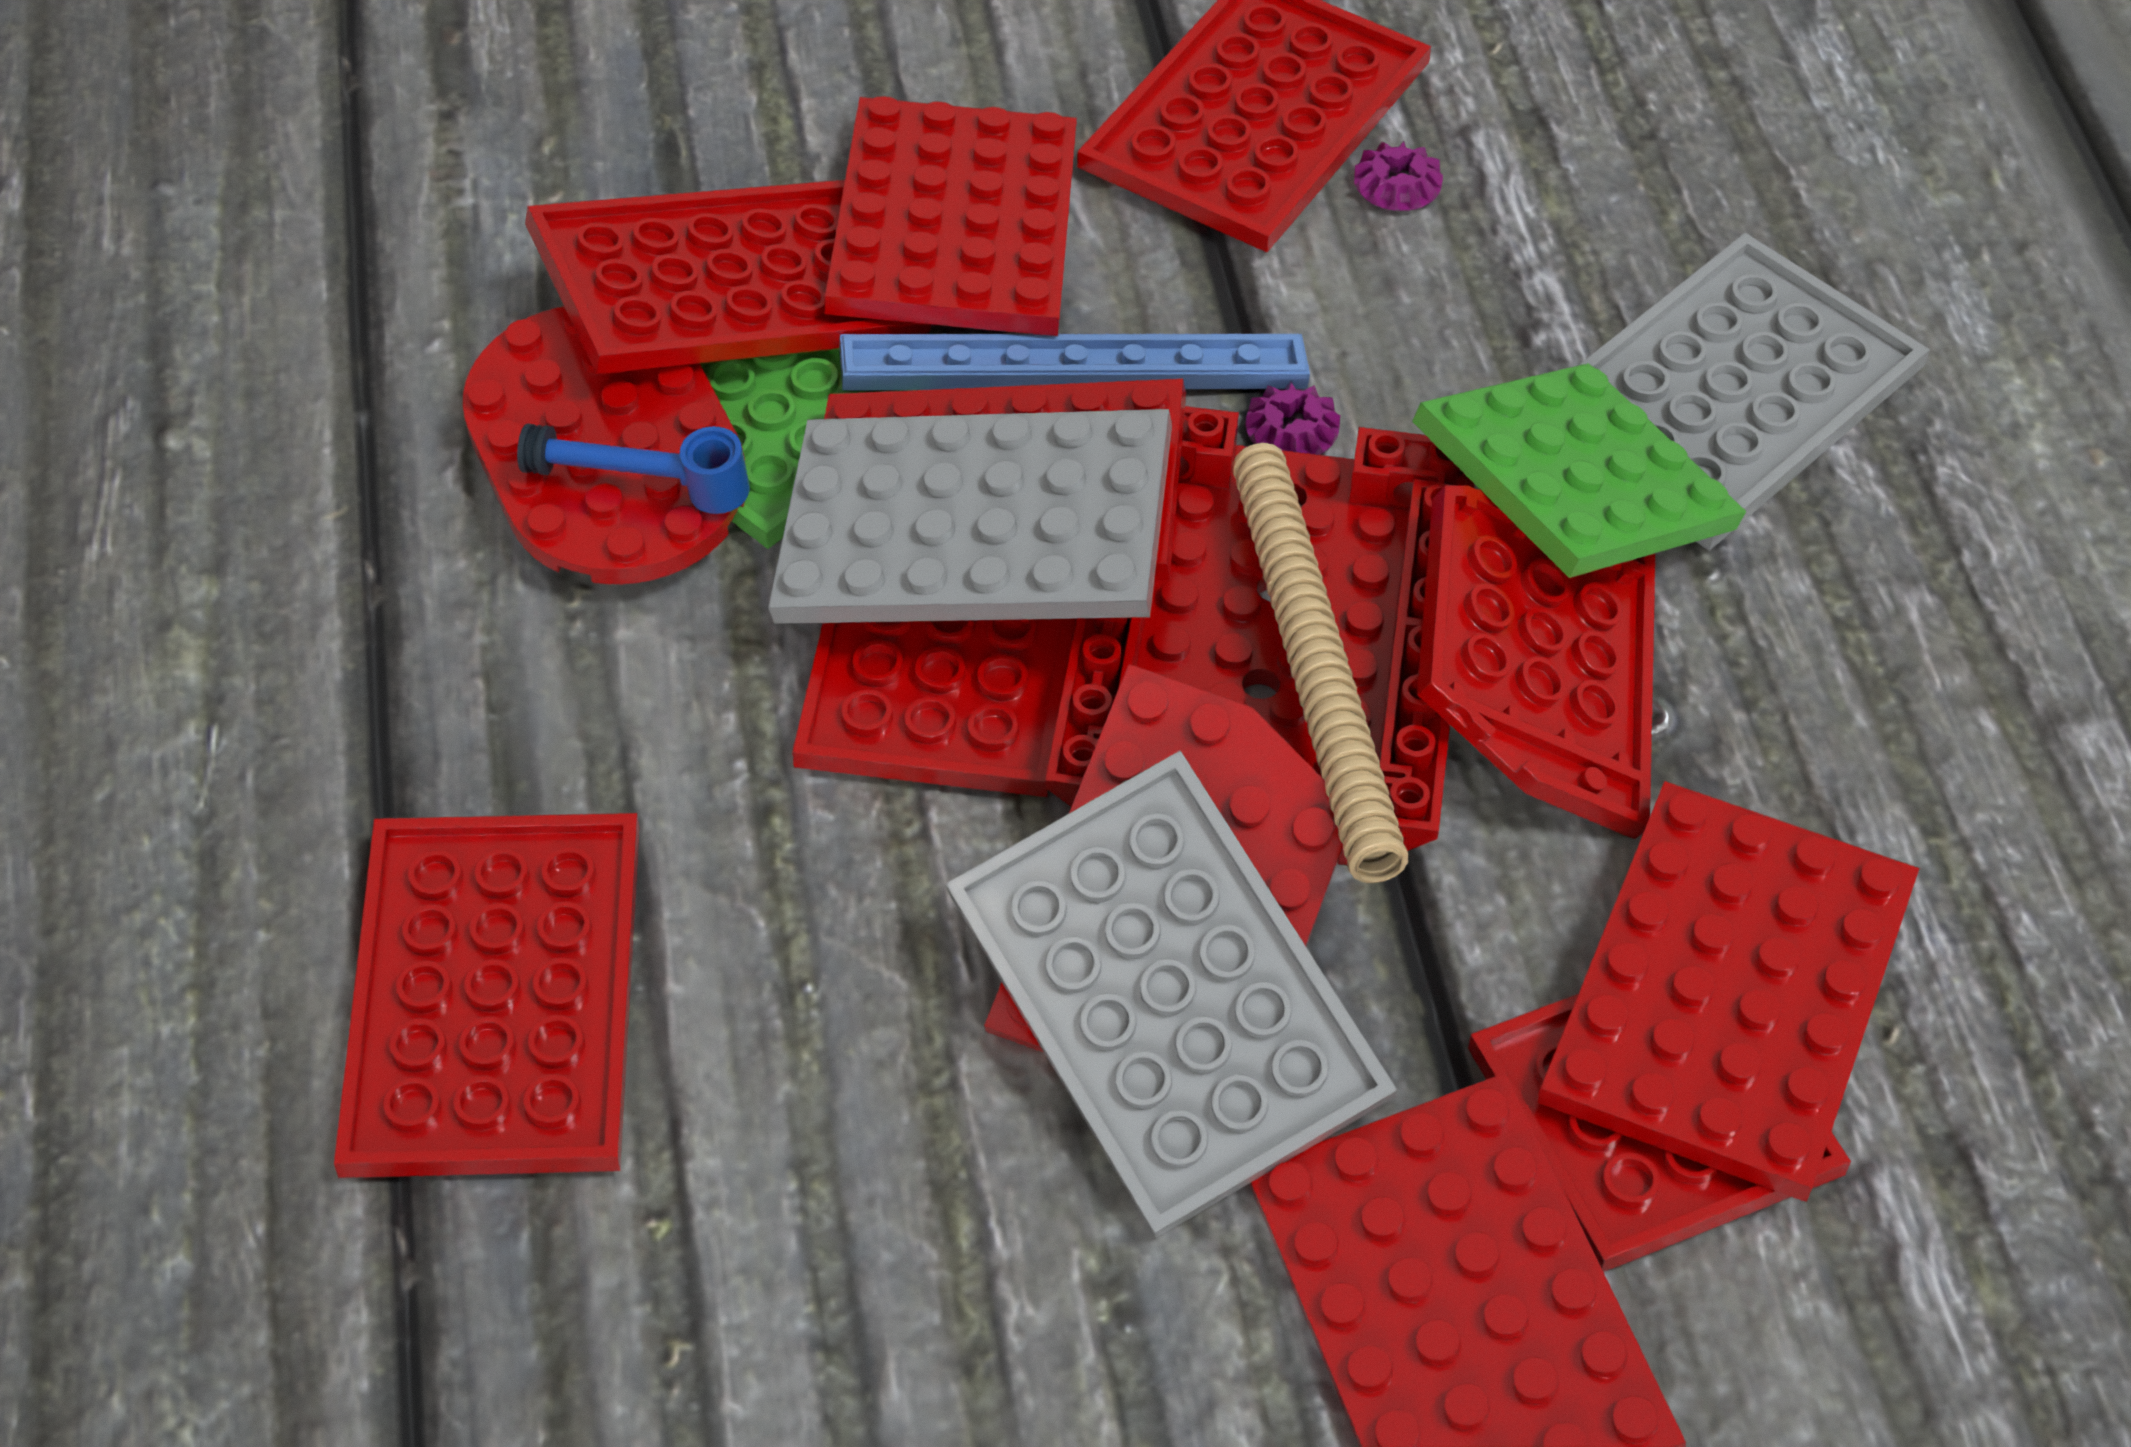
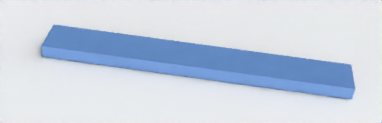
[839,334,1310,390]

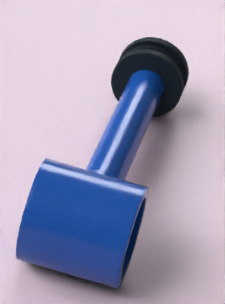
[517,423,750,514]

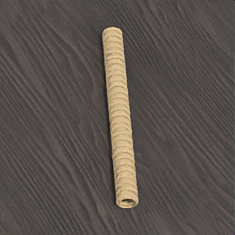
[1232,443,1408,883]

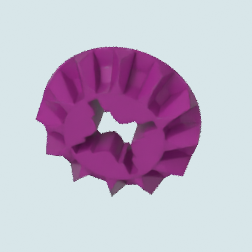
[1354,140,1443,211]
[1246,381,1341,455]

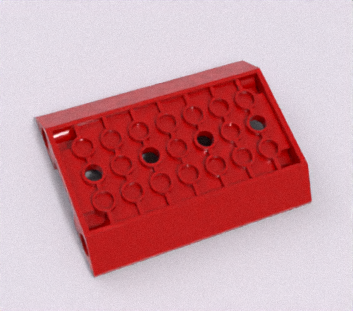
[1045,406,1475,865]

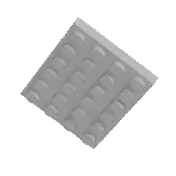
[1579,232,1930,551]
[768,409,1172,624]
[946,751,1397,1239]

